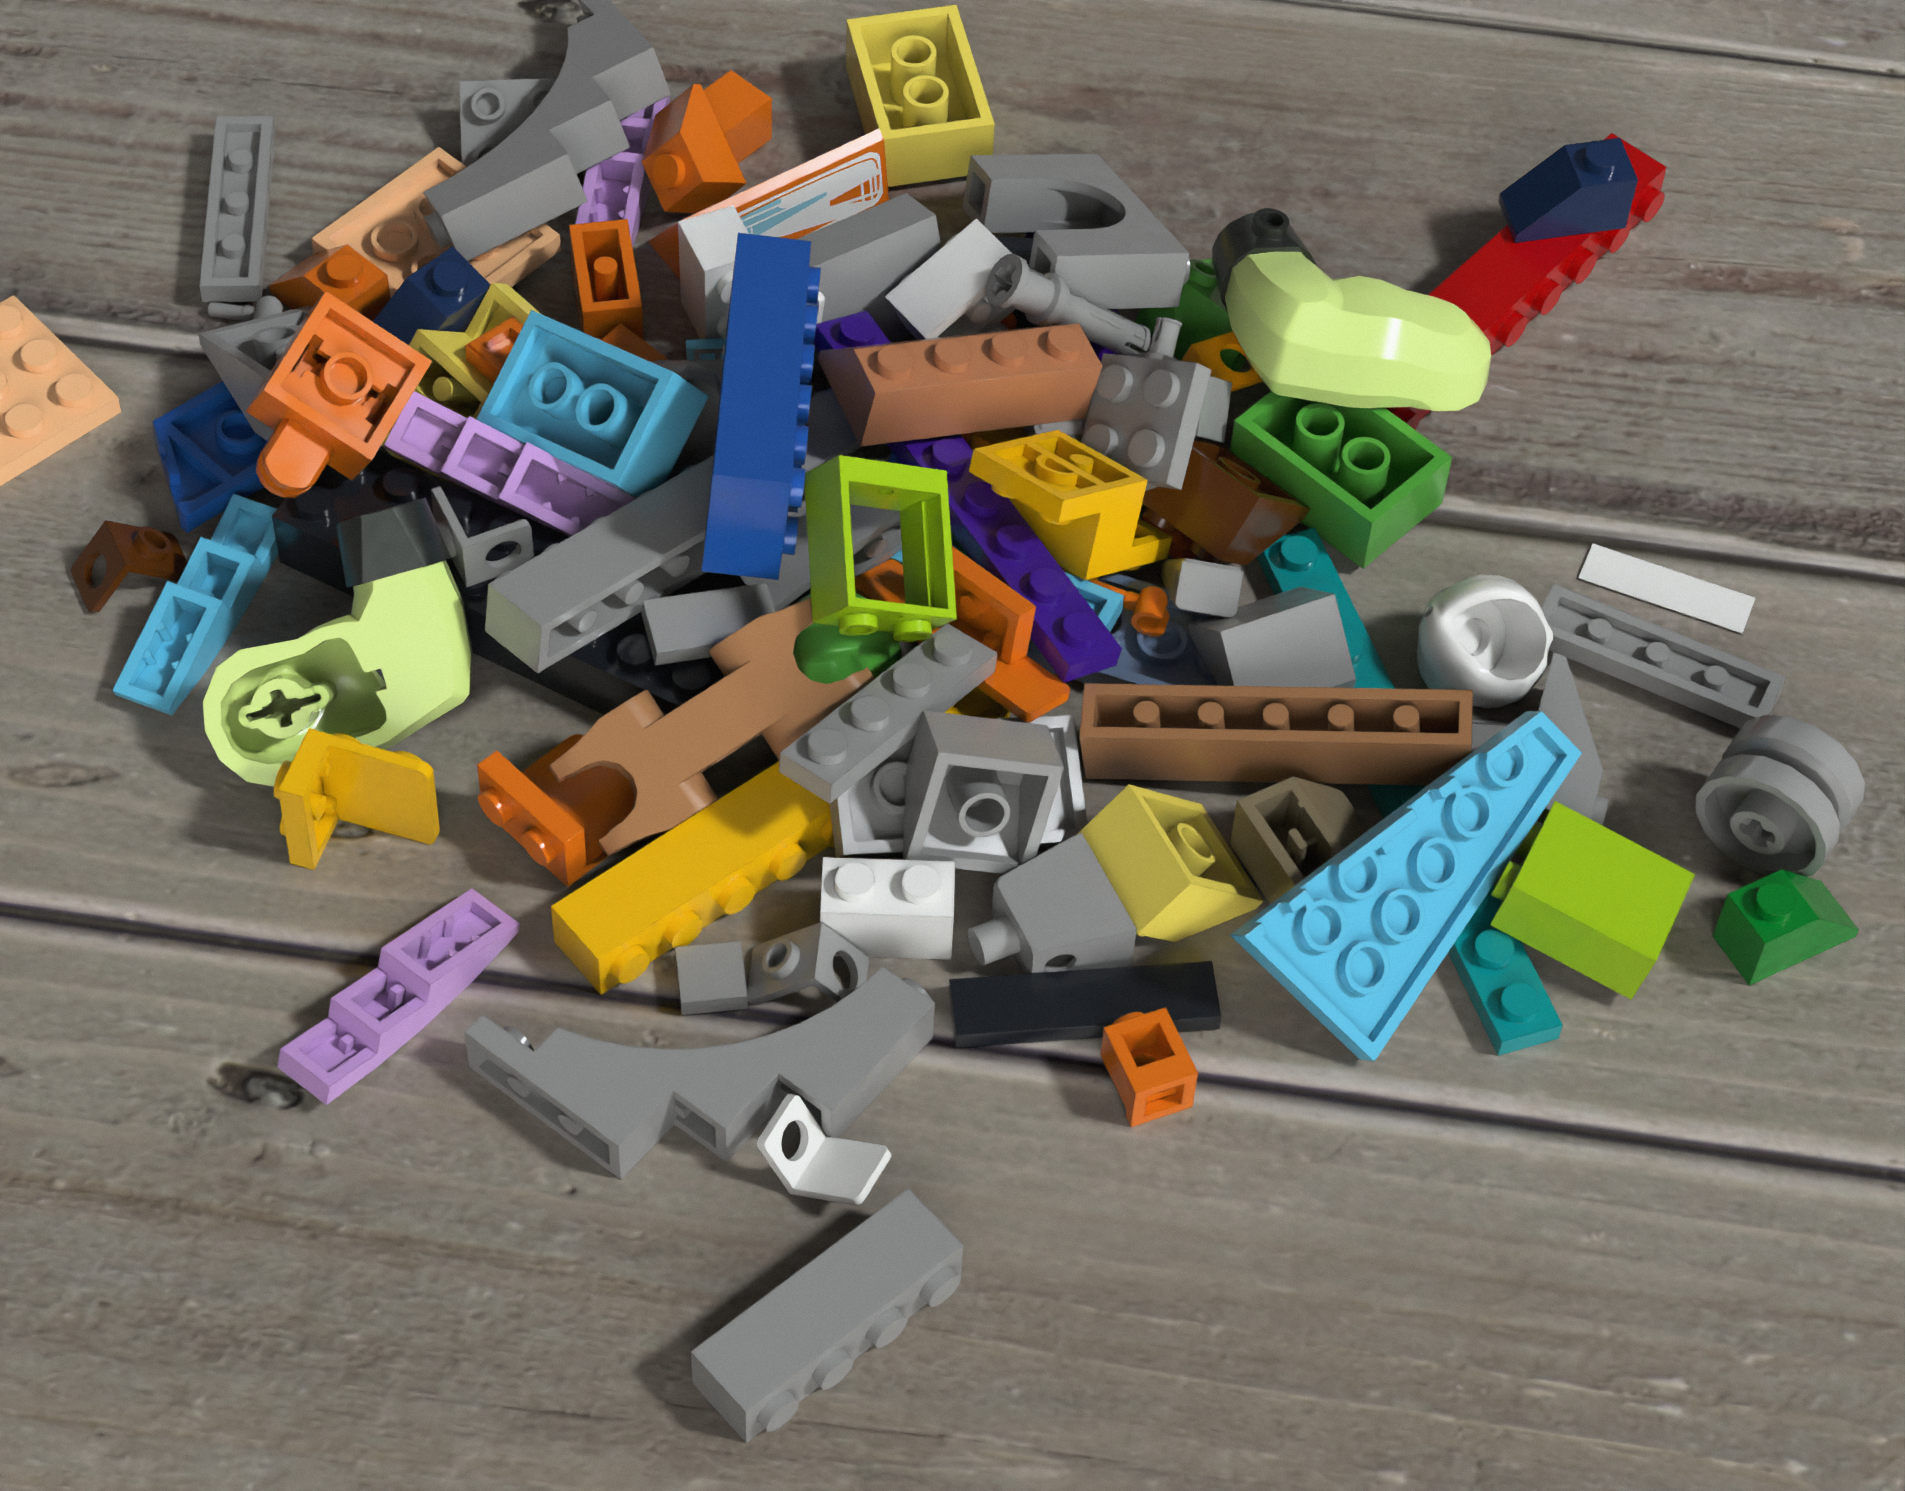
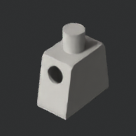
[968,833,1137,974]

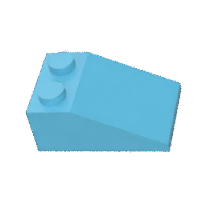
[476,310,709,498]

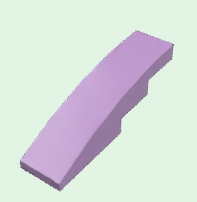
[575,86,670,247]
[384,391,636,537]
[277,888,520,1105]

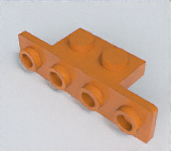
[855,546,1070,722]

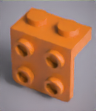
[477,734,634,887]

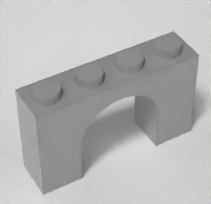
[962,154,1190,309]

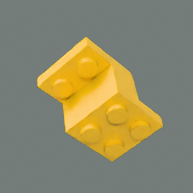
[969,430,1172,581]

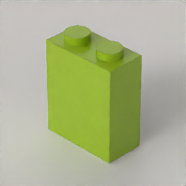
[1490,801,1695,1000]

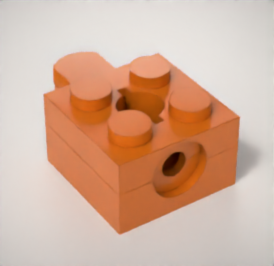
[245,291,432,498]

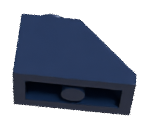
[1498,138,1638,243]
[373,246,491,345]

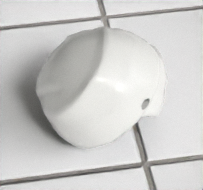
[1417,574,1553,709]

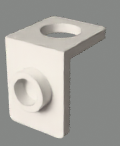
[757,1094,892,1205]

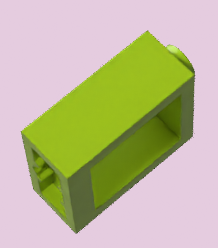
[804,455,957,642]

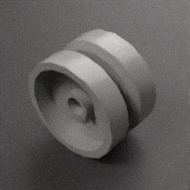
[1695,715,1865,877]

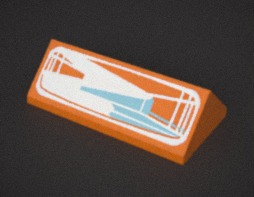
[648,129,889,279]

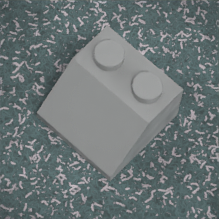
[903,710,1064,874]

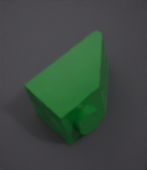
[1712,869,1859,986]

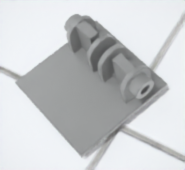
[459,78,557,167]

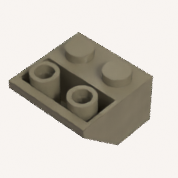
[1230,776,1369,904]

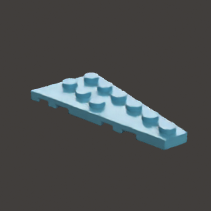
[1230,711,1582,1062]

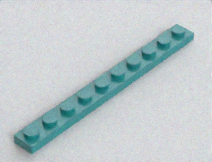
[1256,527,1563,1056]

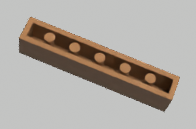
[1080,683,1473,786]

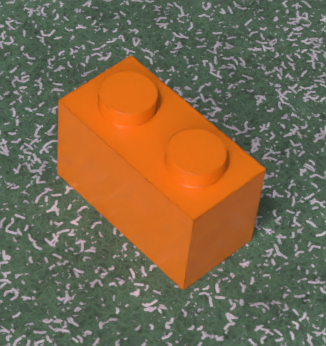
[569,219,644,340]

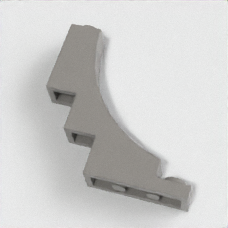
[423,0,671,261]
[464,966,935,1180]

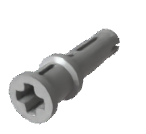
[986,254,1151,356]

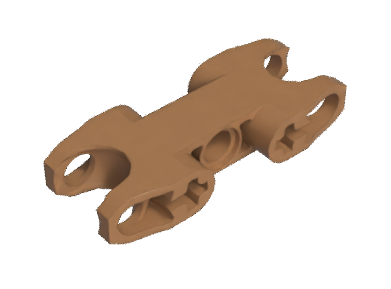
[548,597,875,858]

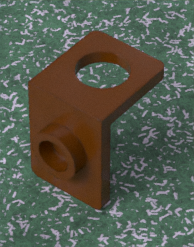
[71,520,188,613]

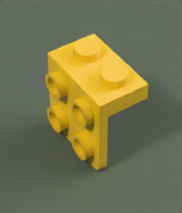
[274,728,440,870]

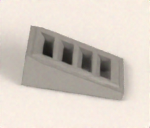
[1160,558,1244,618]

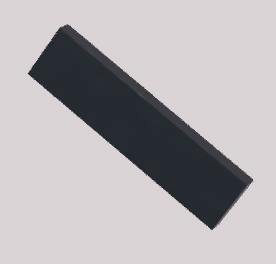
[949,961,1221,1048]

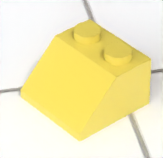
[1076,784,1264,942]

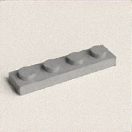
[199,116,276,302]
[1541,583,1786,729]
[779,623,997,804]

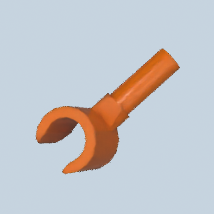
[1092,580,1170,637]

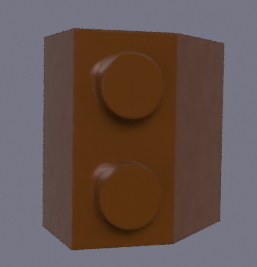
[1142,437,1311,565]

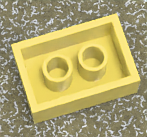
[846,5,995,187]

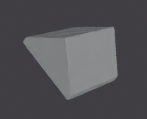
[1187,587,1356,688]

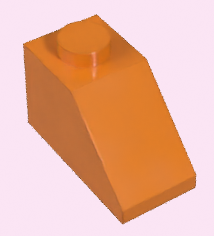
[642,84,747,213]
[269,244,391,322]

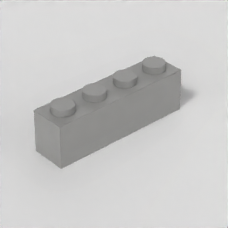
[691,1188,963,1443]

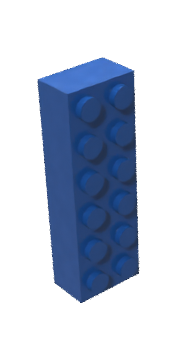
[702,233,821,580]

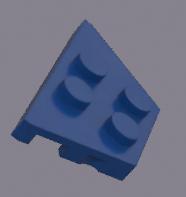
[153,381,268,533]

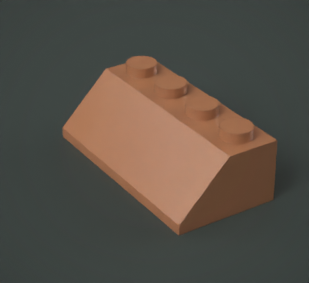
[818,323,1102,447]

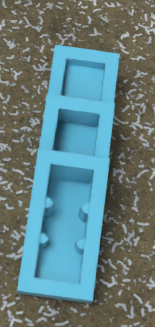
[112,494,278,716]

